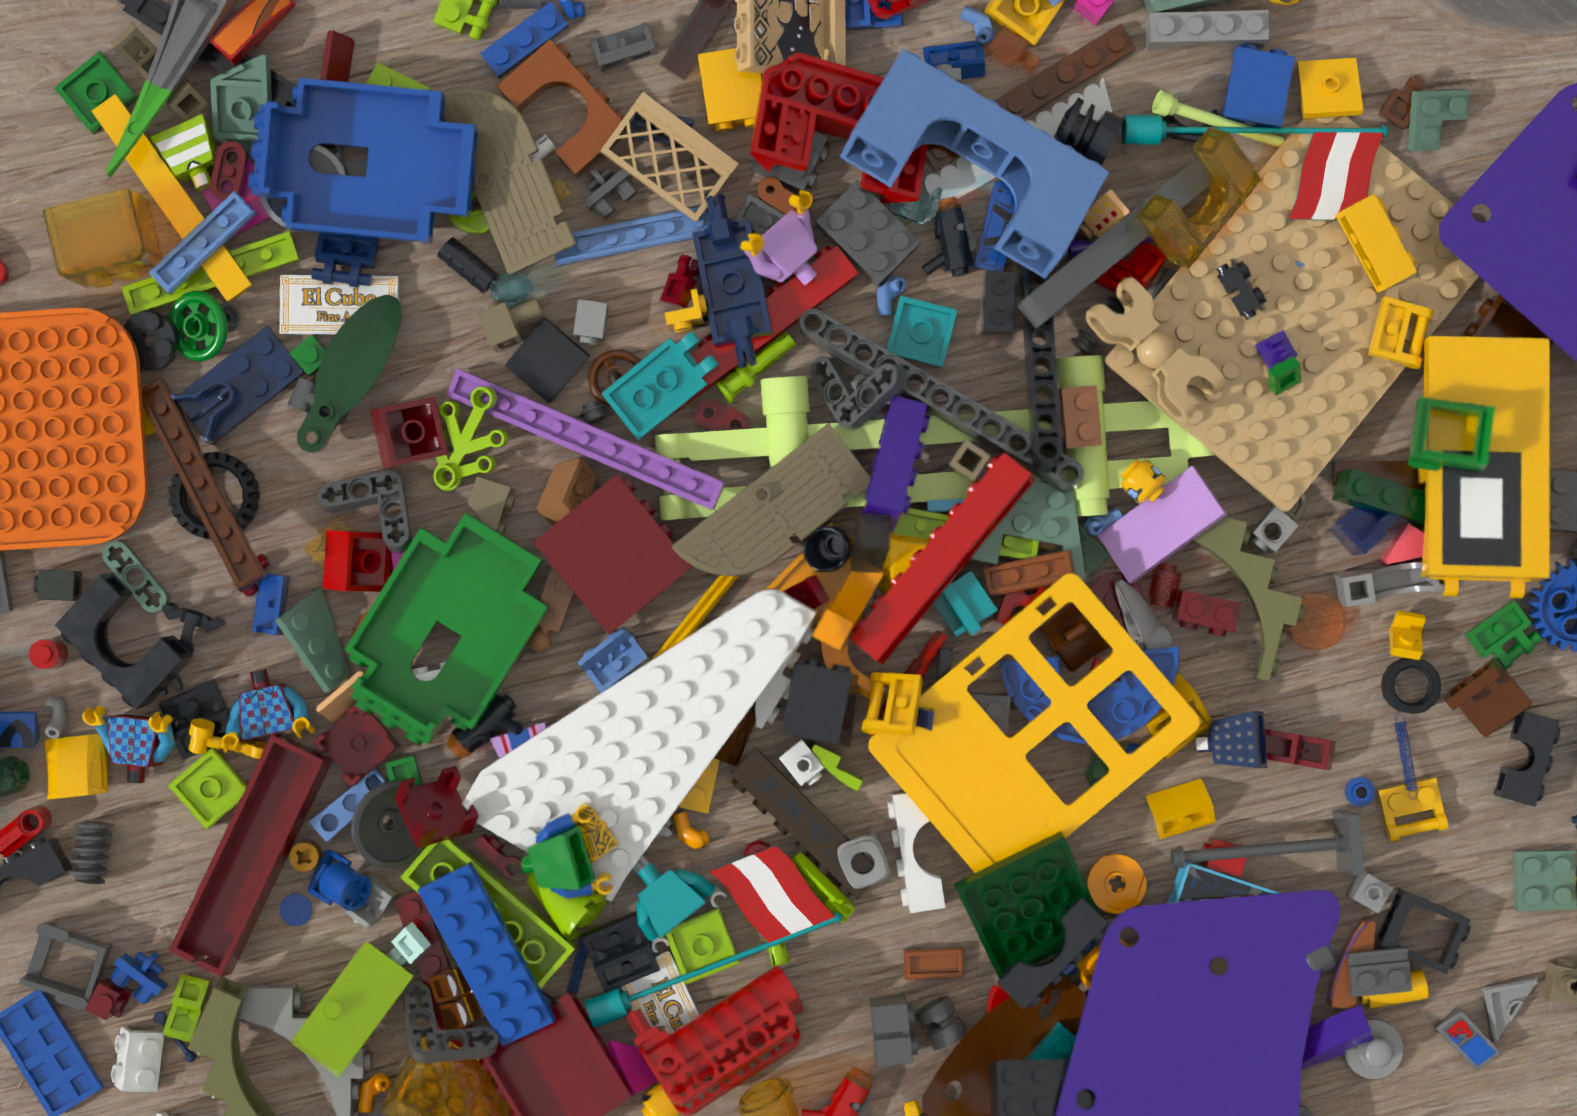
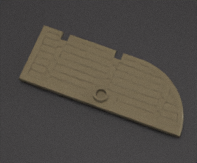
[443,88,577,276]
[671,423,870,576]

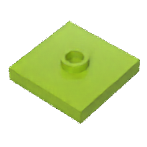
[168,748,248,830]
[666,907,740,985]

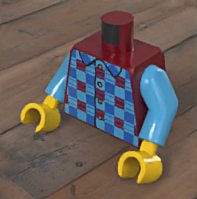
[221,669,315,753]
[82,706,176,783]

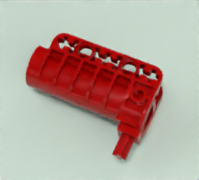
[625,965,804,1116]

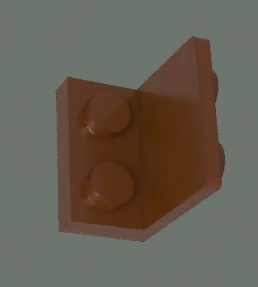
[1445,657,1532,737]

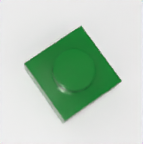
[289,334,326,377]
[1268,356,1301,396]
[385,755,423,785]

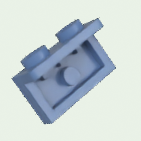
[577,627,651,693]

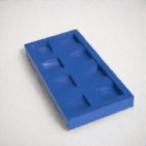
[0,990,105,1116]

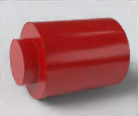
[29,639,68,669]

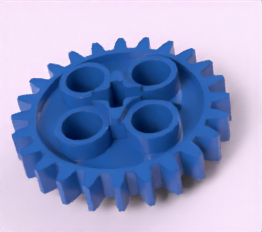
[1528,557,1577,652]

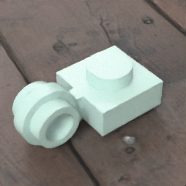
[387,922,431,966]

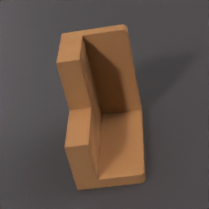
[536,457,599,526]

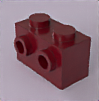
[1172,590,1241,637]

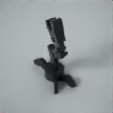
[160,602,225,696]

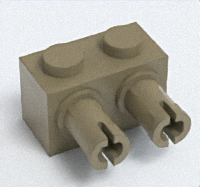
[477,299,546,352]
[1541,958,1577,1006]

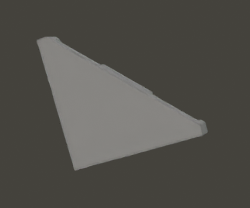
[1481,977,1538,1042]

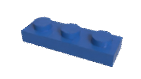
[480,1,569,79]

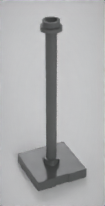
[1170,810,1365,875]

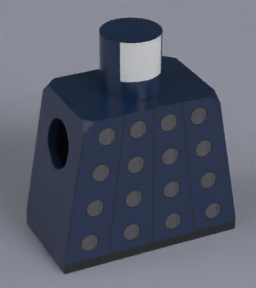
[1196,711,1268,768]

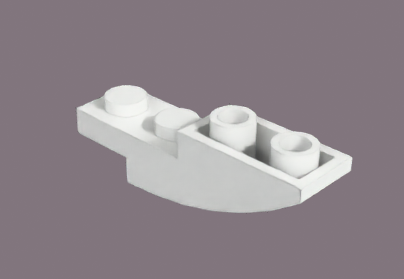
[755,617,816,729]

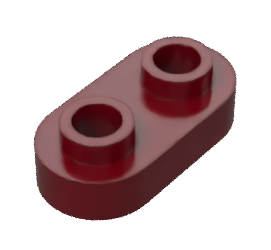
[211,141,248,201]
[694,399,751,431]

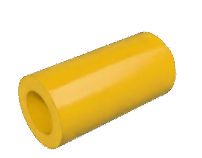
[1359,969,1429,1009]

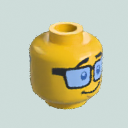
[1121,459,1166,503]

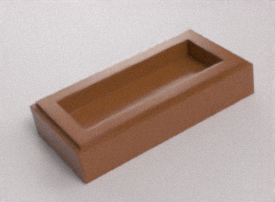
[903,947,964,980]

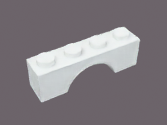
[887,791,945,913]

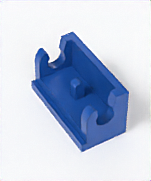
[252,574,290,635]

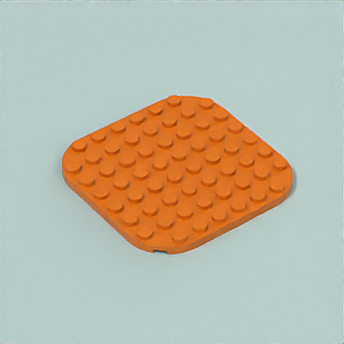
[0,308,149,551]

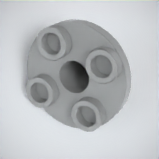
[1344,1019,1403,1079]

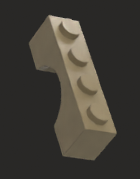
[468,476,516,535]

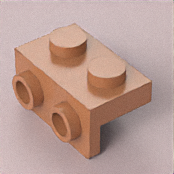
[1058,385,1102,449]

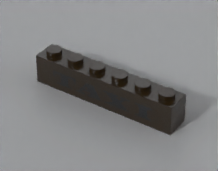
[731,747,874,900]

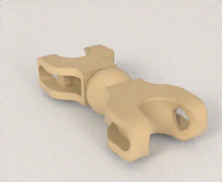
[1086,278,1225,422]

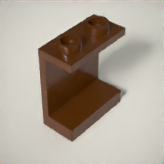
[1462,294,1554,349]

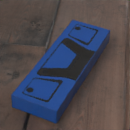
[973,181,1015,272]

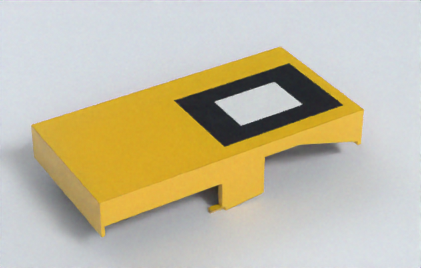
[1418,336,1550,598]

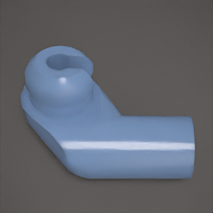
[960,5,995,44]
[877,276,907,316]
[1084,506,1123,536]

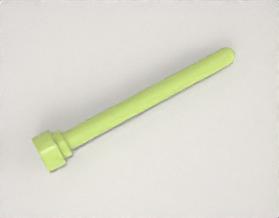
[1152,90,1285,148]

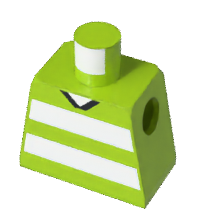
[151,114,217,191]

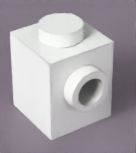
[779,739,824,786]

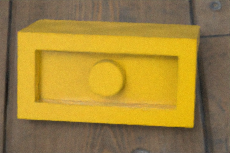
[1146,779,1216,840]

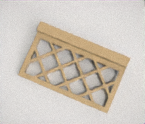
[600,92,739,222]

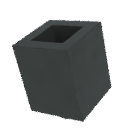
[33,569,82,601]

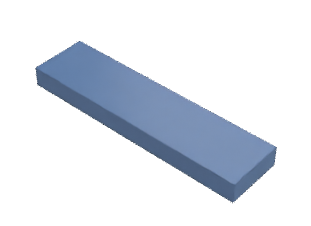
[149,190,257,295]

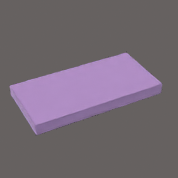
[1097,466,1228,584]

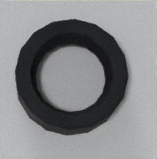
[1381,658,1442,714]

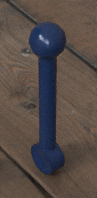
[153,1011,197,1063]

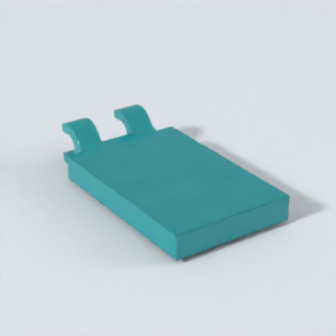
[601,332,720,440]

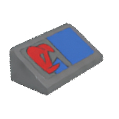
[1435,1007,1501,1071]

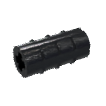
[437,237,499,294]

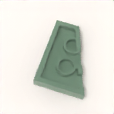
[275,586,351,693]

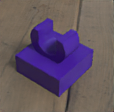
[1255,330,1298,370]

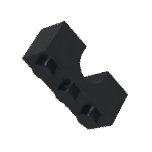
[1494,711,1561,807]

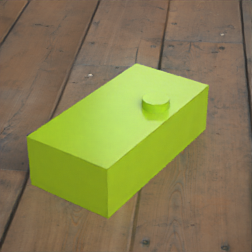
[290,941,413,1078]

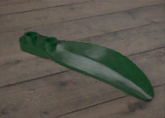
[297,295,402,453]

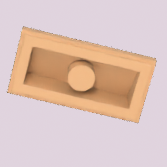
[316,670,366,723]

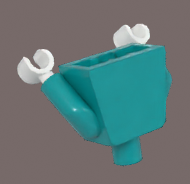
[636,862,727,952]

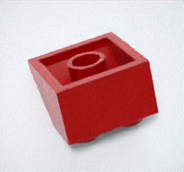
[323,529,395,592]

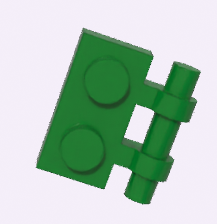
[1464,600,1542,670]

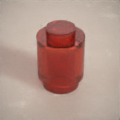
[1148,563,1182,608]

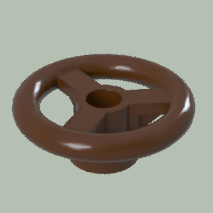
[588,349,641,407]

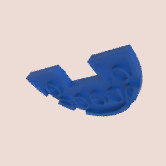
[1000,647,1179,744]

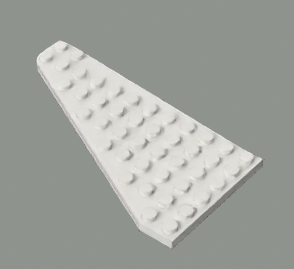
[462,589,816,902]

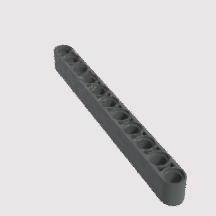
[800,309,1084,492]

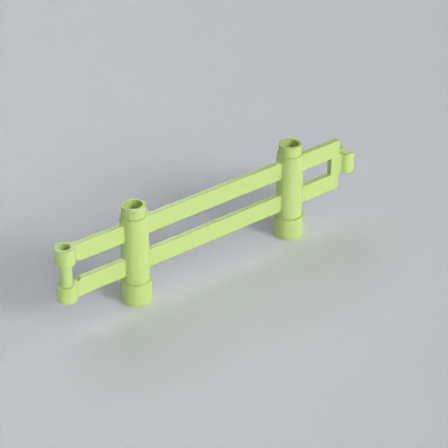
[655,355,1214,537]

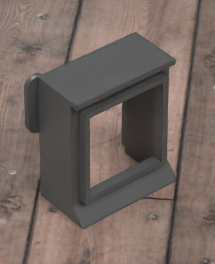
[19,923,112,1010]

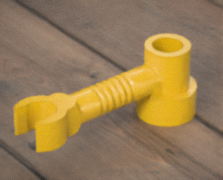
[189,718,267,759]

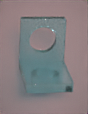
[888,187,942,225]

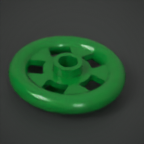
[169,291,228,362]

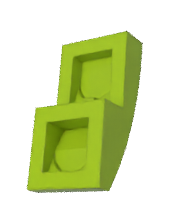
[812,743,863,791]
[163,973,210,1042]

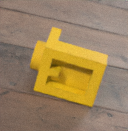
[1389,610,1426,660]

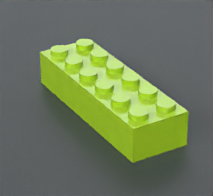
[400,838,578,989]

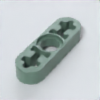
[102,541,170,613]

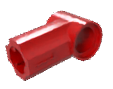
[0,806,52,858]

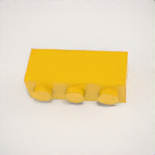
[1335,193,1417,293]

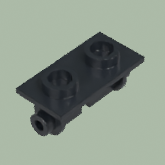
[1216,258,1267,320]

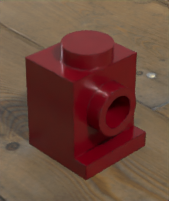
[85,978,134,1020]

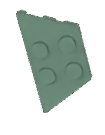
[210,53,272,156]

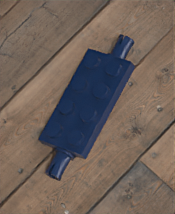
[692,194,773,368]

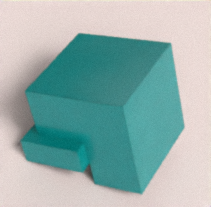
[933,571,998,637]

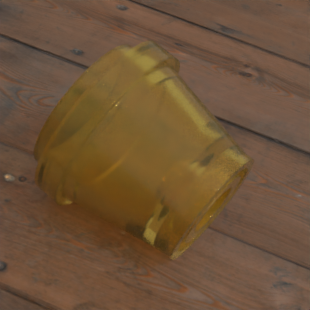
[737,1077,799,1116]

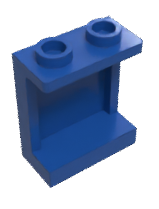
[1220,44,1295,128]

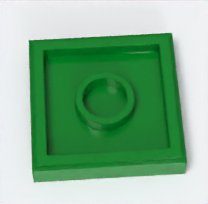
[54,51,139,135]

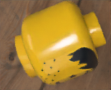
[640,1083,683,1116]

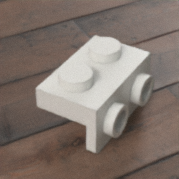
[111,1027,164,1092]

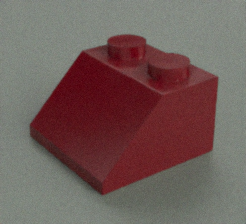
[370,397,448,469]

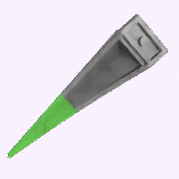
[106,0,235,177]

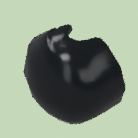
[804,526,852,572]

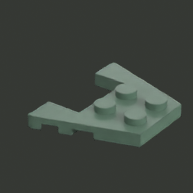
[970,481,1086,582]

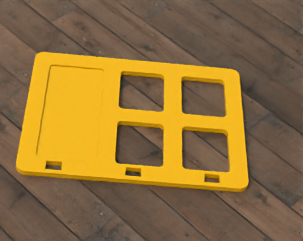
[868,573,1200,873]

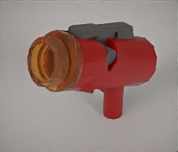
[801,1067,874,1116]

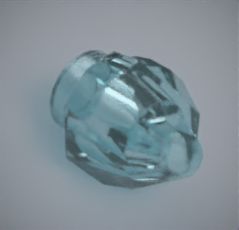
[490,272,535,306]

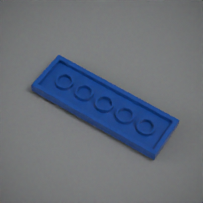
[417,862,556,1046]

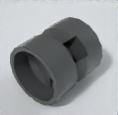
[915,995,968,1051]

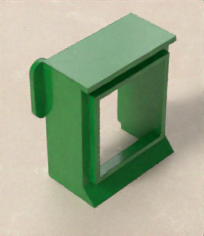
[1408,396,1495,471]

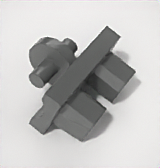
[584,167,638,220]

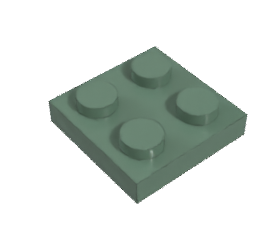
[1513,849,1577,911]

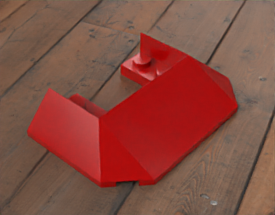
[750,52,927,204]

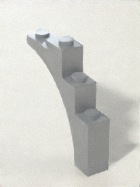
[240,984,373,1116]

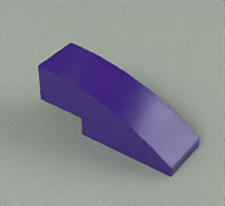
[1301,1005,1373,1070]

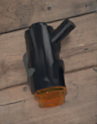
[921,197,977,277]
[446,693,523,760]

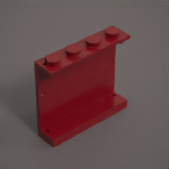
[533,474,692,635]
[479,993,636,1116]

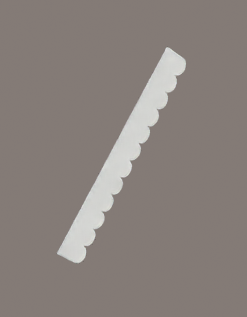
[924,77,1113,210]

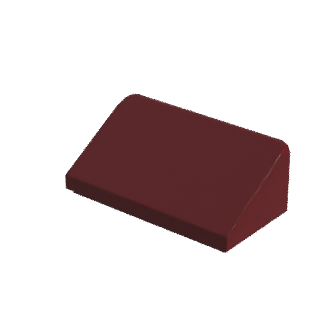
[320,30,355,82]

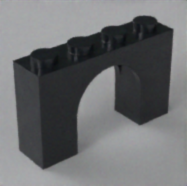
[55,573,194,709]

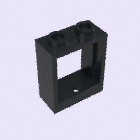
[1375,888,1471,974]

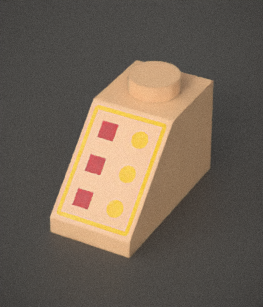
[1078,189,1130,241]

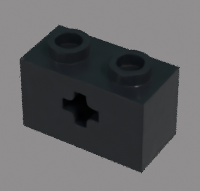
[981,271,1016,335]

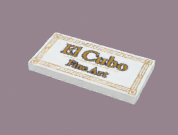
[280,275,399,336]
[621,950,700,1034]

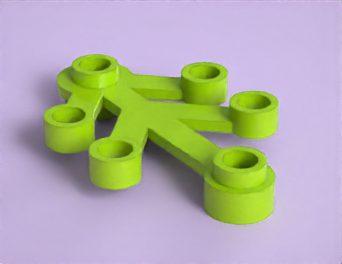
[433,386,509,491]

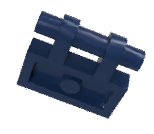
[311,233,380,288]

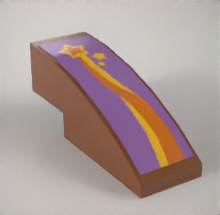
[1326,918,1376,1009]

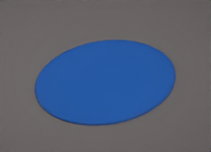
[280,894,312,926]

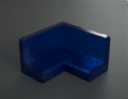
[1329,507,1400,556]

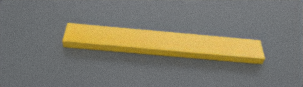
[92,94,253,303]

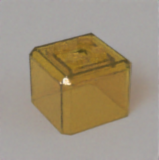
[42,189,163,288]

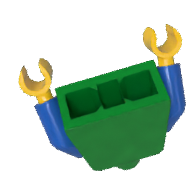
[521,803,613,899]

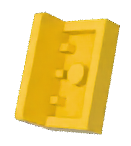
[665,289,708,334]

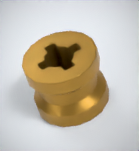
[289,840,323,872]

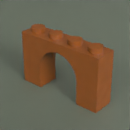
[497,39,627,179]

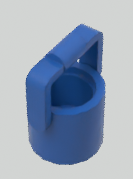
[308,850,371,911]

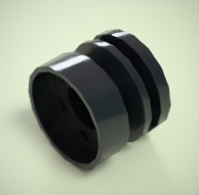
[1054,97,1124,166]

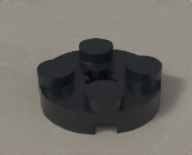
[123,311,180,371]

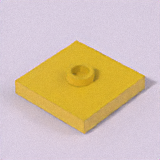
[1296,58,1364,119]

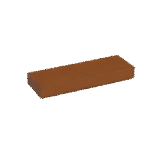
[983,550,1076,598]

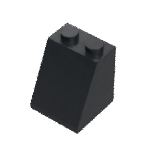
[781,659,858,747]

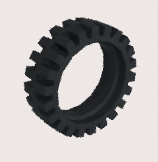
[168,452,260,540]

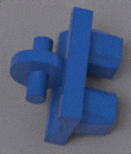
[110,951,169,1005]

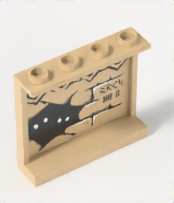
[734,0,846,74]

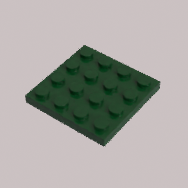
[954,831,1106,979]

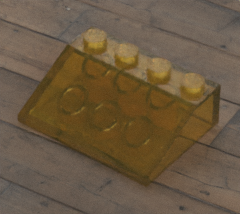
[380,1037,512,1116]

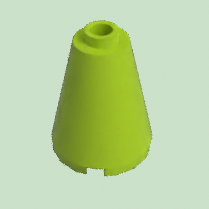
[526,873,607,941]

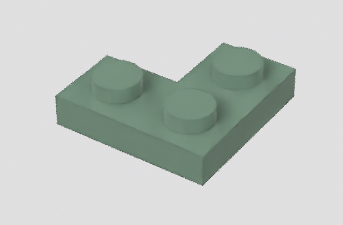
[1408,89,1470,151]

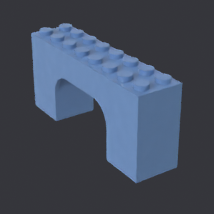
[840,49,1109,279]

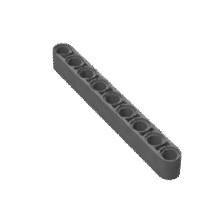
[1017,150,1225,329]

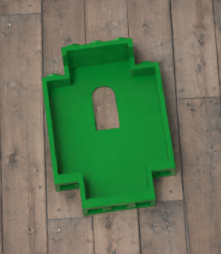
[345,513,550,746]

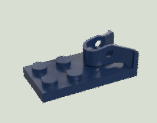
[170,326,305,445]

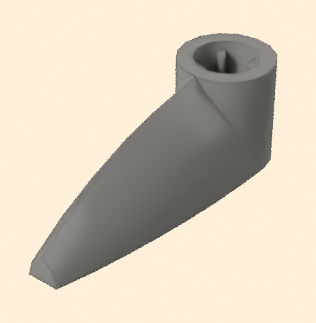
[1113,579,1172,650]

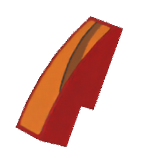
[209,0,296,66]

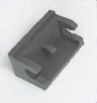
[591,22,657,72]

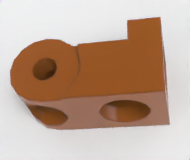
[758,177,815,215]

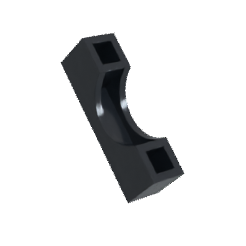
[0,837,73,887]
[997,897,1108,1009]

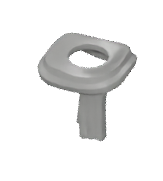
[837,827,890,889]

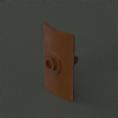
[1036,596,1111,672]

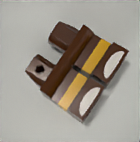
[428,967,486,1030]

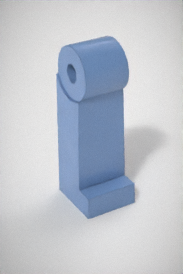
[309,768,387,842]

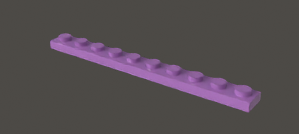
[446,369,726,510]

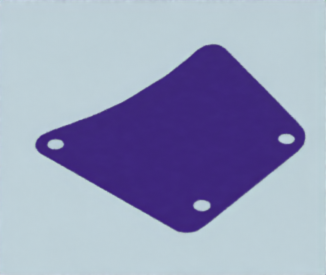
[1439,83,1577,362]
[1055,890,1340,1116]

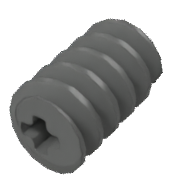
[67,821,114,884]

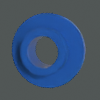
[1345,777,1375,807]

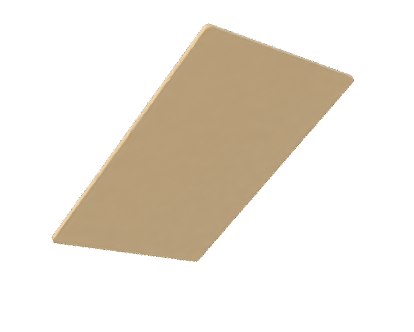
[1105,116,1479,512]

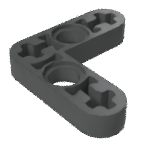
[811,356,906,430]
[317,471,412,553]
[403,982,499,1063]

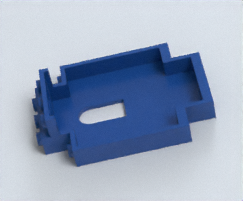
[249,78,478,244]

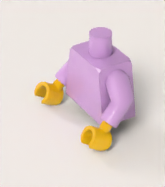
[741,190,818,286]

